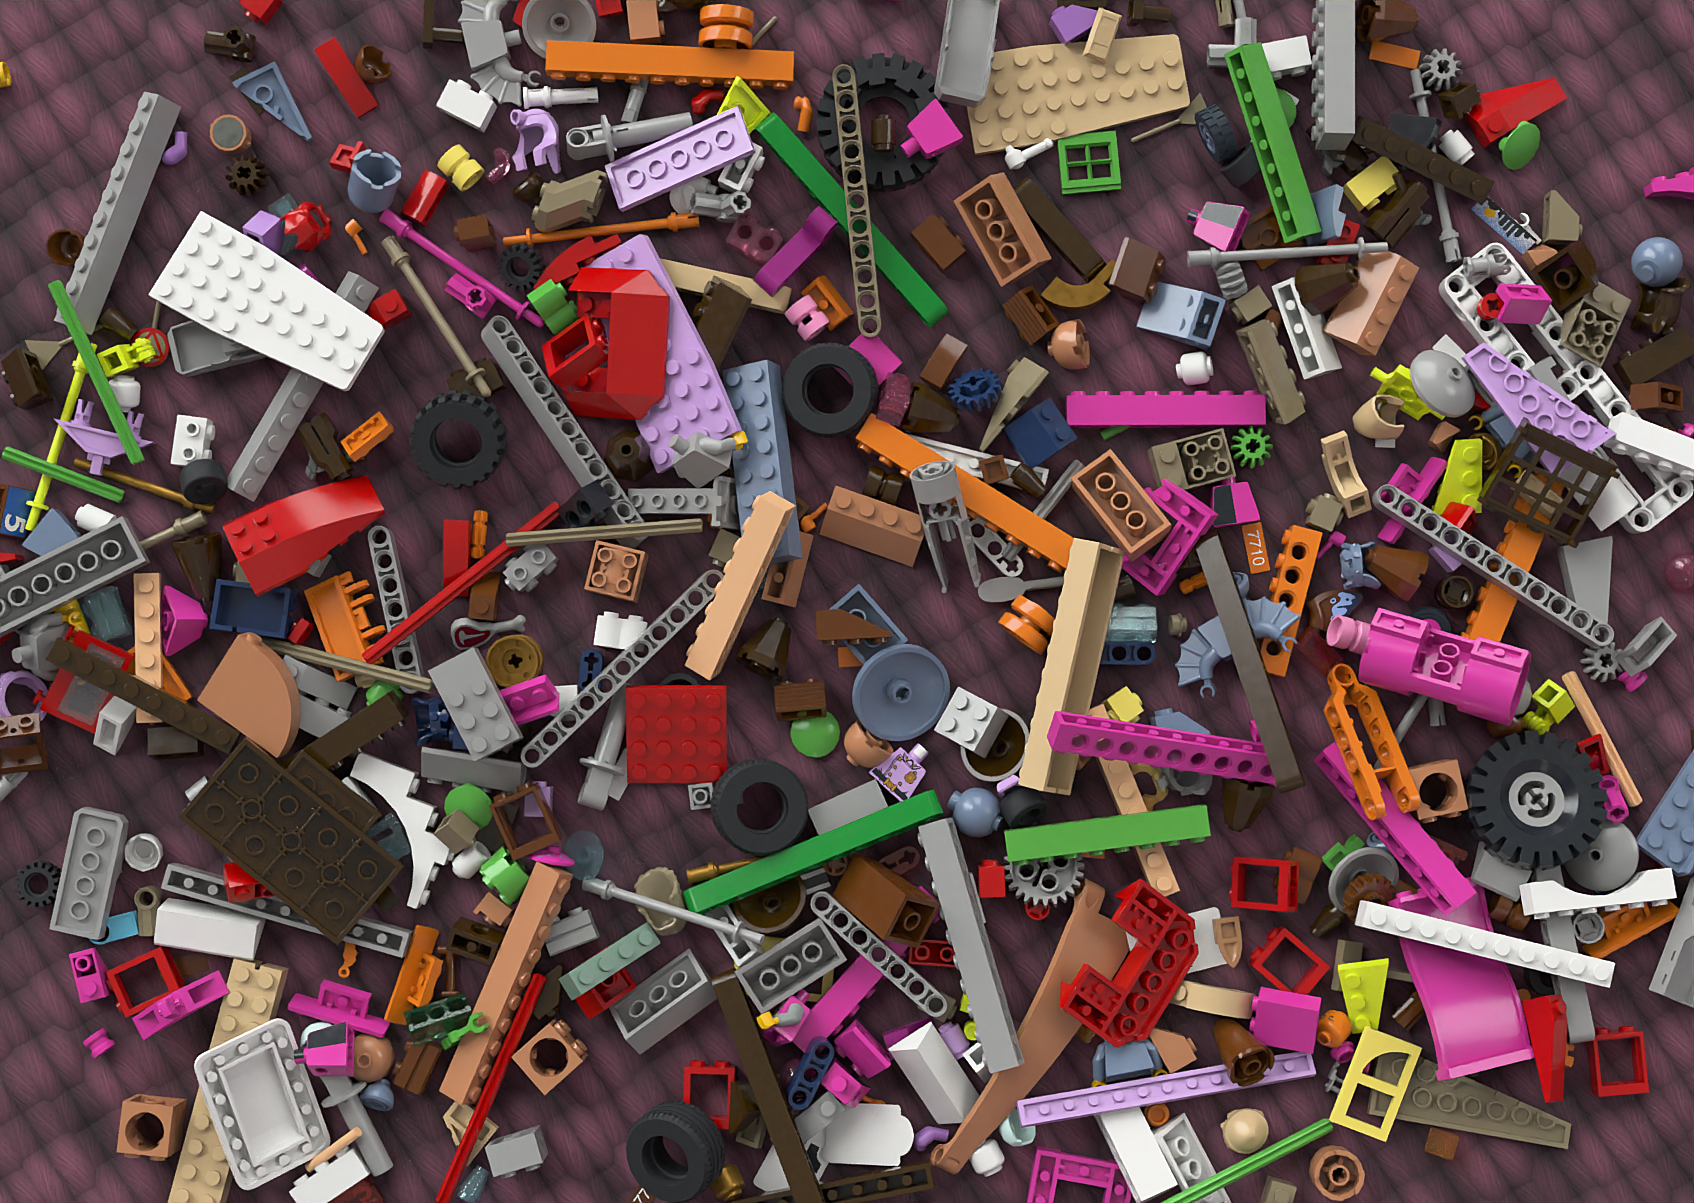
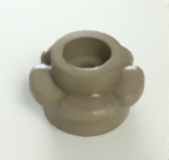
[1168,613,1187,637]

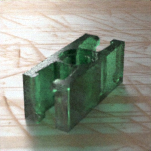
[403,993,472,1046]

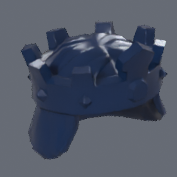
[412,696,452,746]

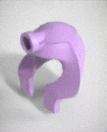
[510,109,561,174]

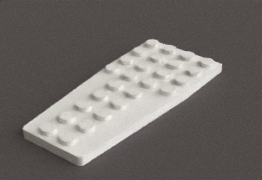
[148,211,385,391]

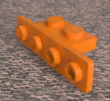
[1582,900,1679,959]
[384,925,443,1025]

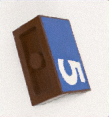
[0,484,36,539]

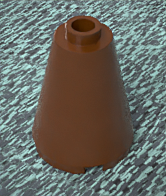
[1212,1017,1275,1087]

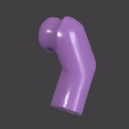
[913,1126,949,1151]

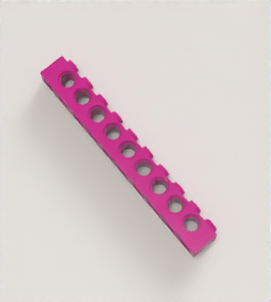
[1047,711,1277,786]

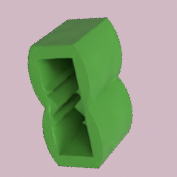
[527,279,579,336]

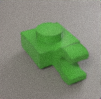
[1322,834,1365,872]

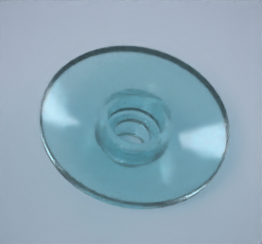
[564,830,604,880]

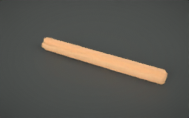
[1562,671,1642,807]

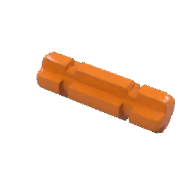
[470,510,488,559]
[1179,572,1208,594]

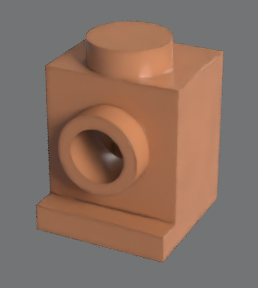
[473,890,515,928]

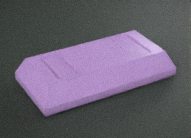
[997,775,1021,801]

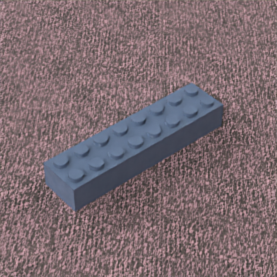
[722,360,803,565]

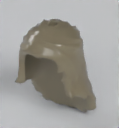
[634,867,687,936]

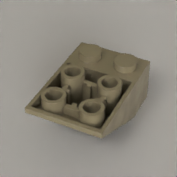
[1560,281,1631,367]
[1147,428,1236,491]

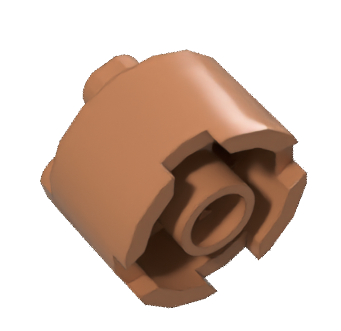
[1309,1145,1365,1201]

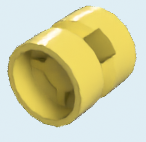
[437,144,484,192]

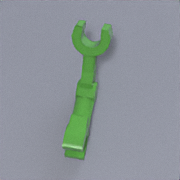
[440,1012,489,1051]

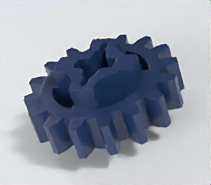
[948,368,1003,413]

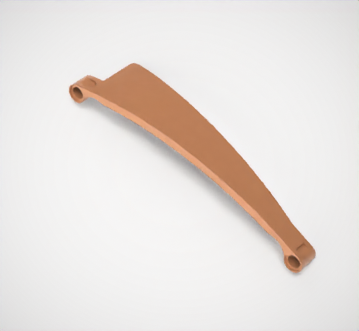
[930,877,1130,1175]

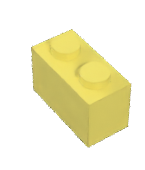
[1343,156,1399,212]

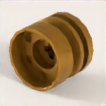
[486,634,544,688]

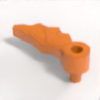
[338,941,358,978]

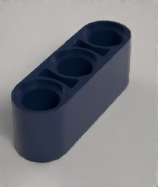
[1100,642,1156,666]
[786,1036,834,1110]

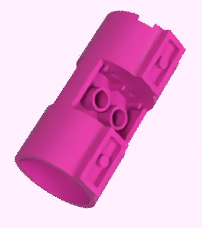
[1358,608,1531,726]

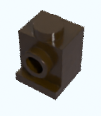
[1438,82,1481,119]

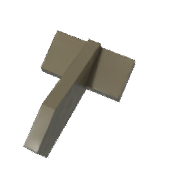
[1331,939,1413,991]

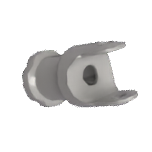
[1463,253,1511,279]

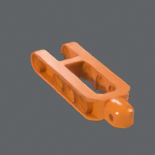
[1323,664,1420,820]

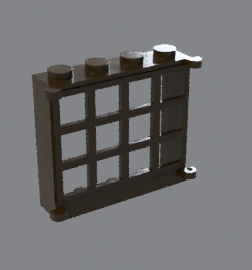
[1477,417,1621,548]

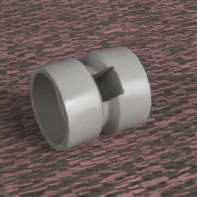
[1570,910,1605,944]

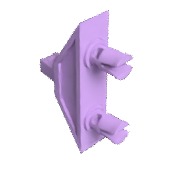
[55,399,156,476]

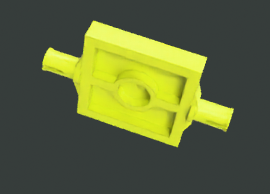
[1370,364,1445,420]

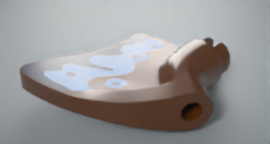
[1305,589,1363,638]

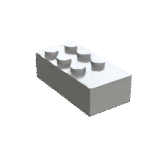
[428,647,524,762]

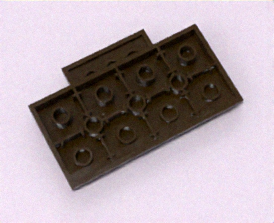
[178,737,404,945]

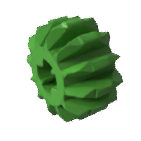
[1230,426,1273,469]

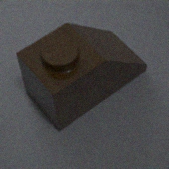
[521,963,565,1020]

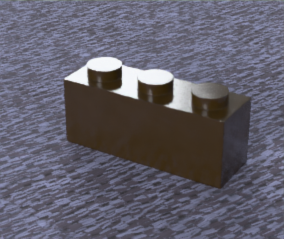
[1612,325,1694,391]

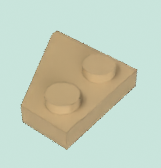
[443,1101,499,1166]

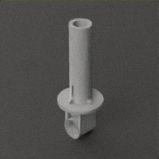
[566,112,693,162]
[578,683,632,811]
[320,1076,393,1176]

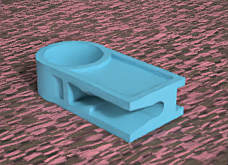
[89,910,139,945]

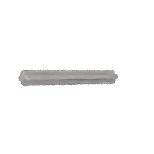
[1001,460,1085,561]

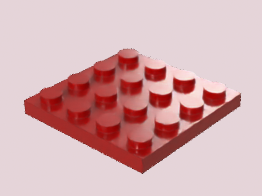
[626,685,727,784]

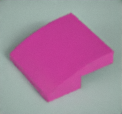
[834,328,903,386]

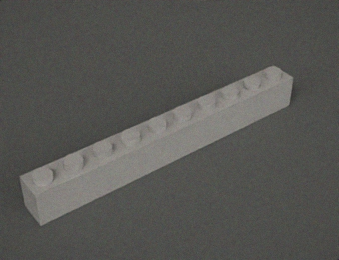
[54,92,181,335]
[227,271,379,502]
[917,818,1025,1074]
[161,863,414,958]

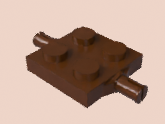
[1238,205,1303,272]

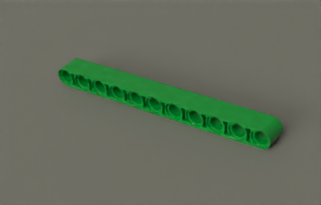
[754,112,949,328]
[682,790,944,915]

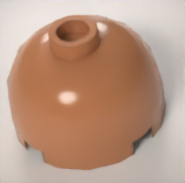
[1047,319,1090,370]
[844,719,893,768]
[351,1033,395,1083]

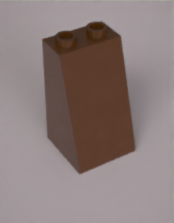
[832,853,941,948]

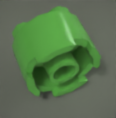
[479,846,531,906]

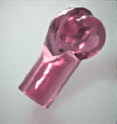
[485,147,510,185]

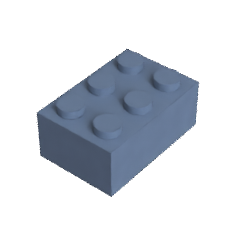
[829,584,908,665]

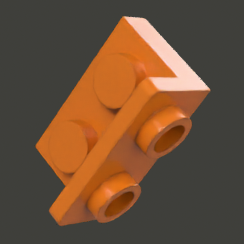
[341,411,394,462]

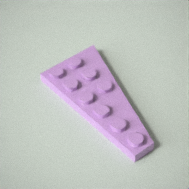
[1461,342,1616,475]

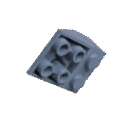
[1136,282,1226,351]

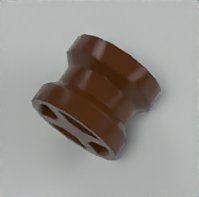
[823,856,847,876]

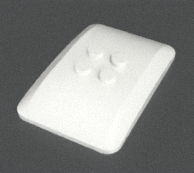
[194,1018,331,1190]

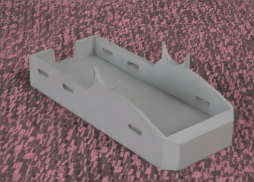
[934,0,1000,108]
[167,320,267,377]
[49,806,129,940]
[1649,877,1694,1008]

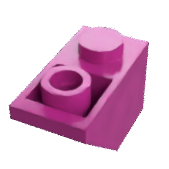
[69,948,114,1003]

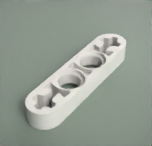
[952,504,1023,577]

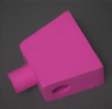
[900,99,963,159]

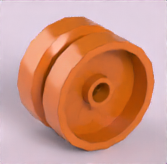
[698,4,754,50]
[998,594,1055,655]

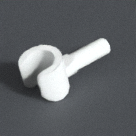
[1514,213,1542,245]

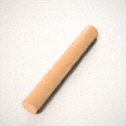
[305,1127,362,1172]

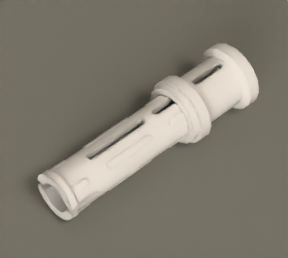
[523,86,598,109]

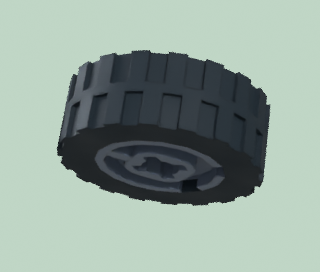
[1194,104,1238,163]

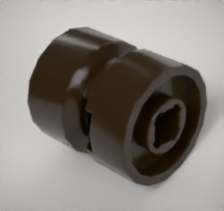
[862,465,905,506]
[1433,575,1474,610]

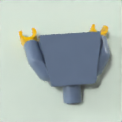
[1469,405,1535,478]
[1092,1038,1168,1088]

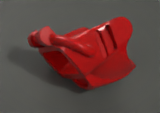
[280,202,332,254]

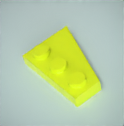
[717,76,770,134]
[1431,438,1482,516]
[1338,958,1389,1034]

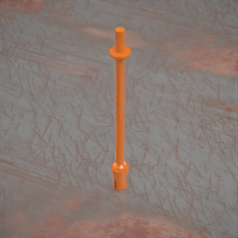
[503,212,700,250]

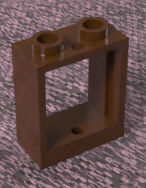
[0,713,48,775]
[489,781,563,861]

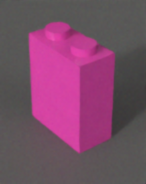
[1249,987,1322,1054]

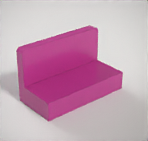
[1496,283,1552,324]

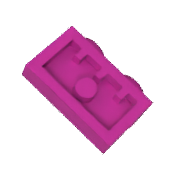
[500,675,560,726]

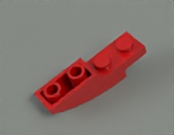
[534,234,622,290]

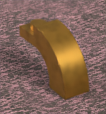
[1040,260,1116,311]

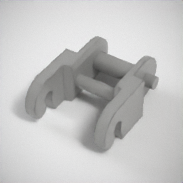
[1325,1061,1344,1094]

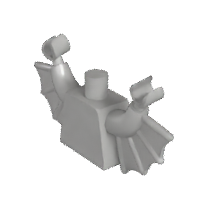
[458,0,541,107]

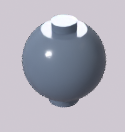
[1631,237,1683,287]
[947,788,1004,838]

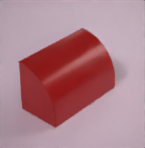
[400,170,450,227]

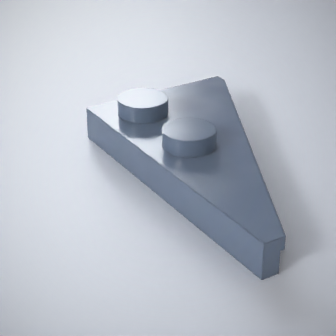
[232,61,314,142]

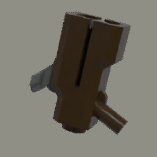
[1306,121,1374,177]
[1363,172,1432,249]
[296,412,367,482]

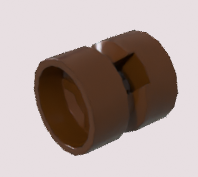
[1487,892,1531,932]

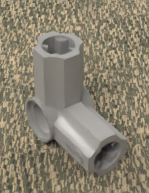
[1207,17,1257,68]
[689,191,751,223]

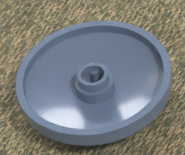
[852,644,950,741]

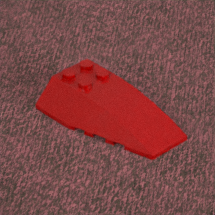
[223,476,386,597]

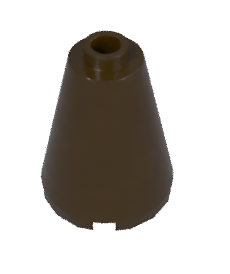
[171,532,222,602]

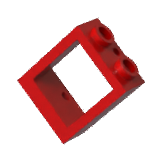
[542,313,609,391]
[1229,856,1299,912]
[1248,926,1330,995]
[106,946,186,1018]
[1587,1025,1649,1097]
[683,1060,736,1129]

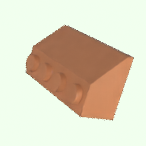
[1323,251,1419,356]
[819,486,925,567]

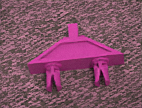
[132,970,230,1041]

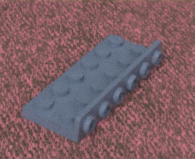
[1636,749,1694,877]

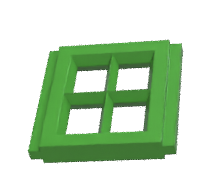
[1057,131,1121,195]

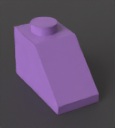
[1049,5,1098,46]
[242,210,284,255]

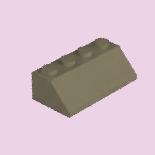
[1236,320,1306,425]

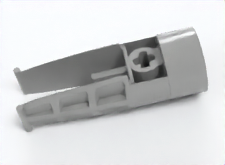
[910,461,981,593]

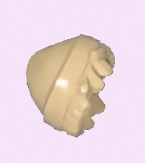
[1221,1108,1268,1154]

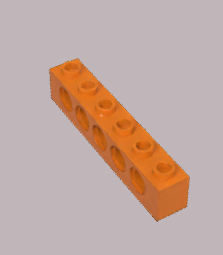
[1257,525,1323,677]

